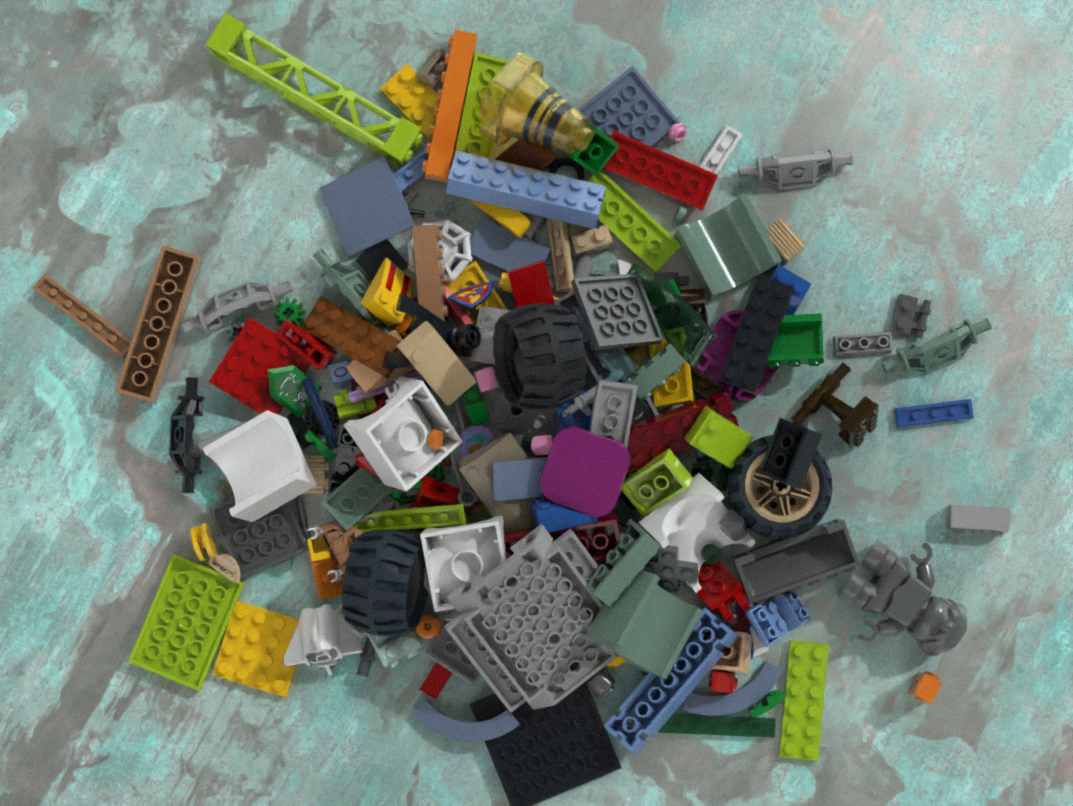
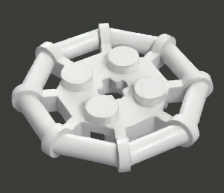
[406,218,473,282]

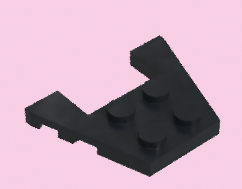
[382,294,450,369]

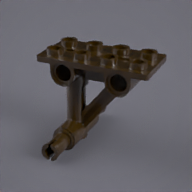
[791,362,879,449]

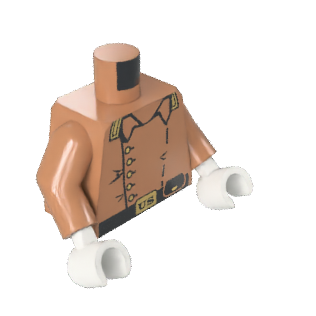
[307,520,363,582]

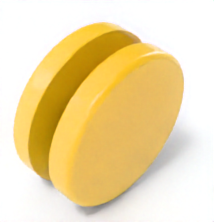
[190,523,217,561]

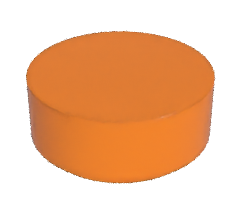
[427,429,444,450]

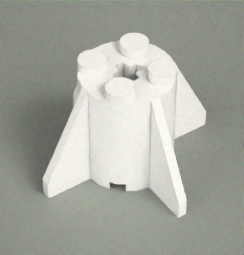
[284,605,362,675]

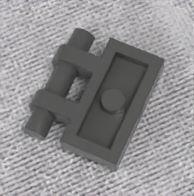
[890,294,931,339]

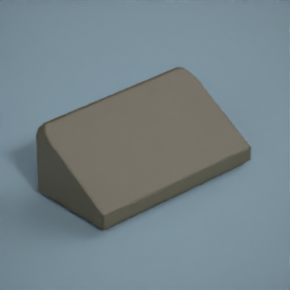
[415,48,447,88]

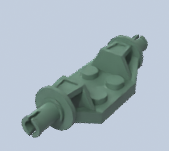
[313,249,390,333]
[882,318,992,374]

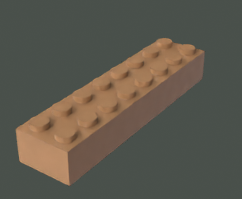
[115,245,202,405]

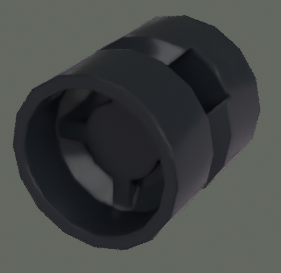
[446,324,481,351]

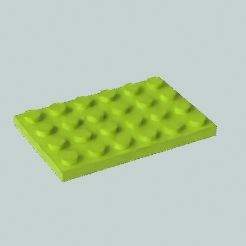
[128,554,245,691]

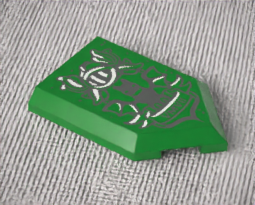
[267,365,322,418]

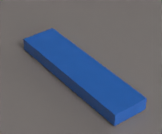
[894,399,974,428]

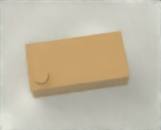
[397,320,477,407]

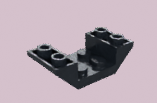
[327,425,362,496]

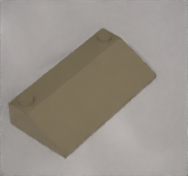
[459,432,547,533]

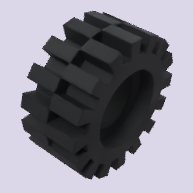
[304,400,340,435]

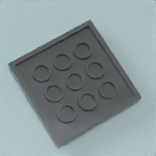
[571,273,664,350]
[209,498,309,580]

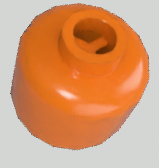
[415,614,441,639]

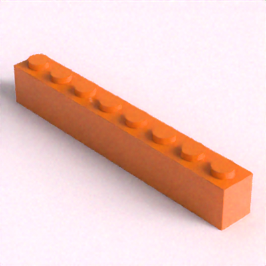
[422,29,477,183]

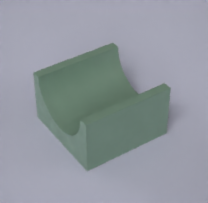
[675,193,782,302]
[587,570,703,679]

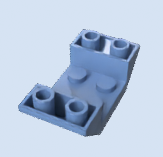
[745,590,811,647]

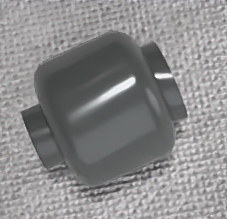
[586,668,615,697]

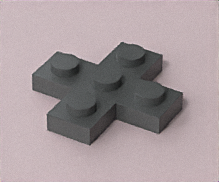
[643,545,698,592]

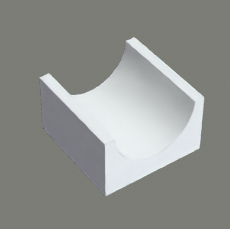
[344,376,463,492]
[203,410,317,522]

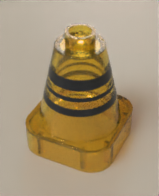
[479,52,594,153]

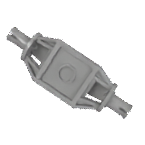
[738,148,853,190]
[182,280,294,334]

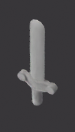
[562,371,623,418]

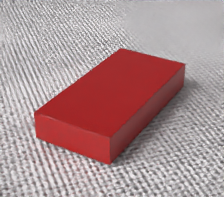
[420,662,452,700]

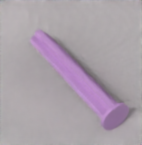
[348,370,424,403]

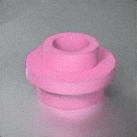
[669,123,687,141]

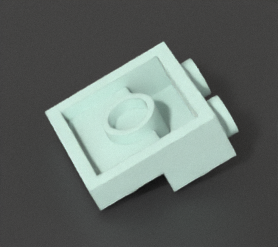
[367,632,421,668]

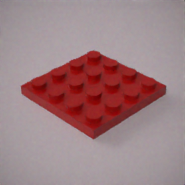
[208,317,311,415]

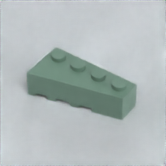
[625,344,685,401]

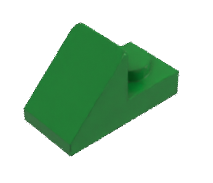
[461,384,491,426]

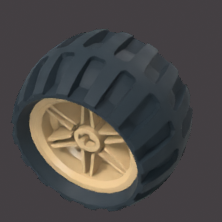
[727,435,833,539]

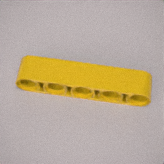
[466,198,532,238]

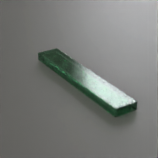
[658,714,775,738]

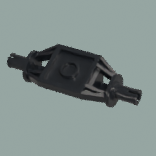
[169,377,205,493]

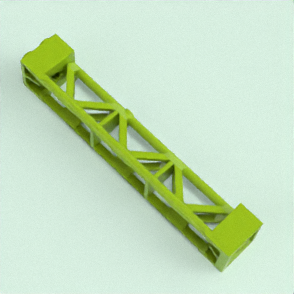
[205,13,424,167]

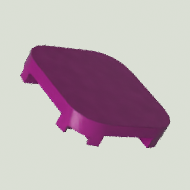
[694,310,778,402]
[541,426,631,517]

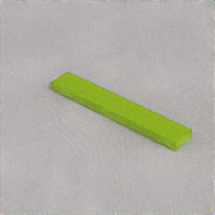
[356,504,466,533]

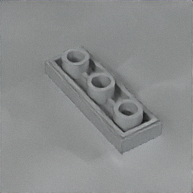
[833,332,893,356]

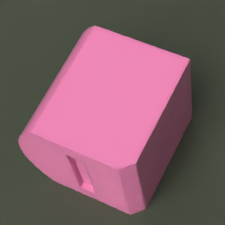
[474,367,500,394]
[531,435,552,457]

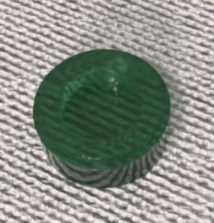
[701,544,722,564]

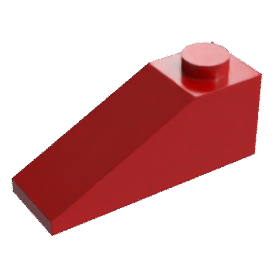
[275,320,337,370]

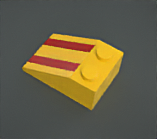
[360,258,414,326]

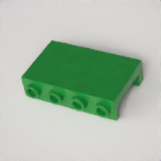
[766,313,824,368]

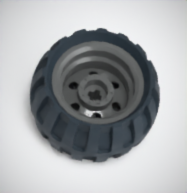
[341,529,428,636]

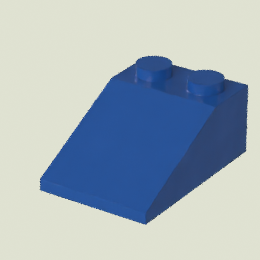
[770,265,811,315]
[530,497,598,533]

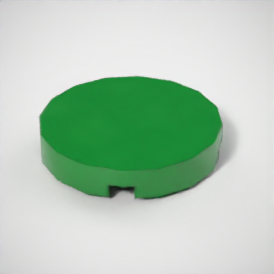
[304,429,337,460]

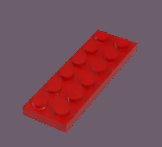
[603,131,718,211]

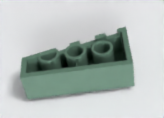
[586,519,661,607]

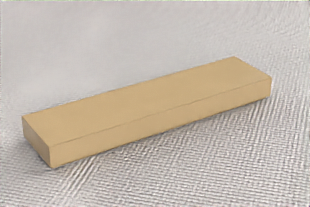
[547,218,574,293]

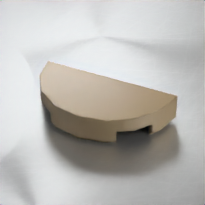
[207,554,241,583]

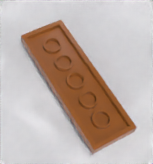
[301,296,403,379]

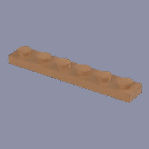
[33,273,131,359]

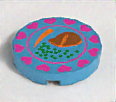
[458,426,496,458]

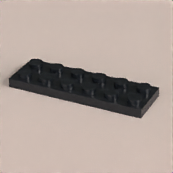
[718,276,794,394]

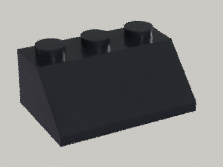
[758,418,822,490]

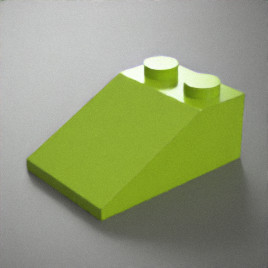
[684,406,754,469]
[621,448,693,517]

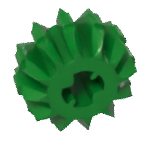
[273,297,306,327]

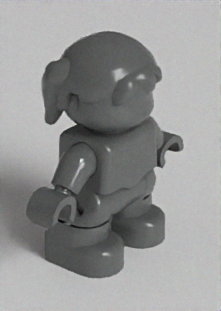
[839,540,967,656]

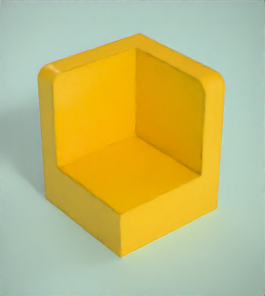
[307,536,332,562]

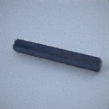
[302,377,340,450]

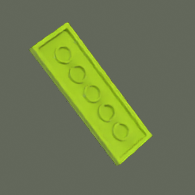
[452,52,511,163]
[586,170,682,273]
[779,640,829,761]

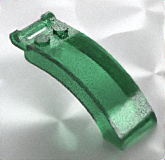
[627,263,716,367]

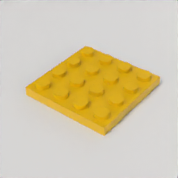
[212,601,299,697]

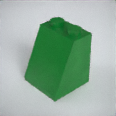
[552,112,619,176]

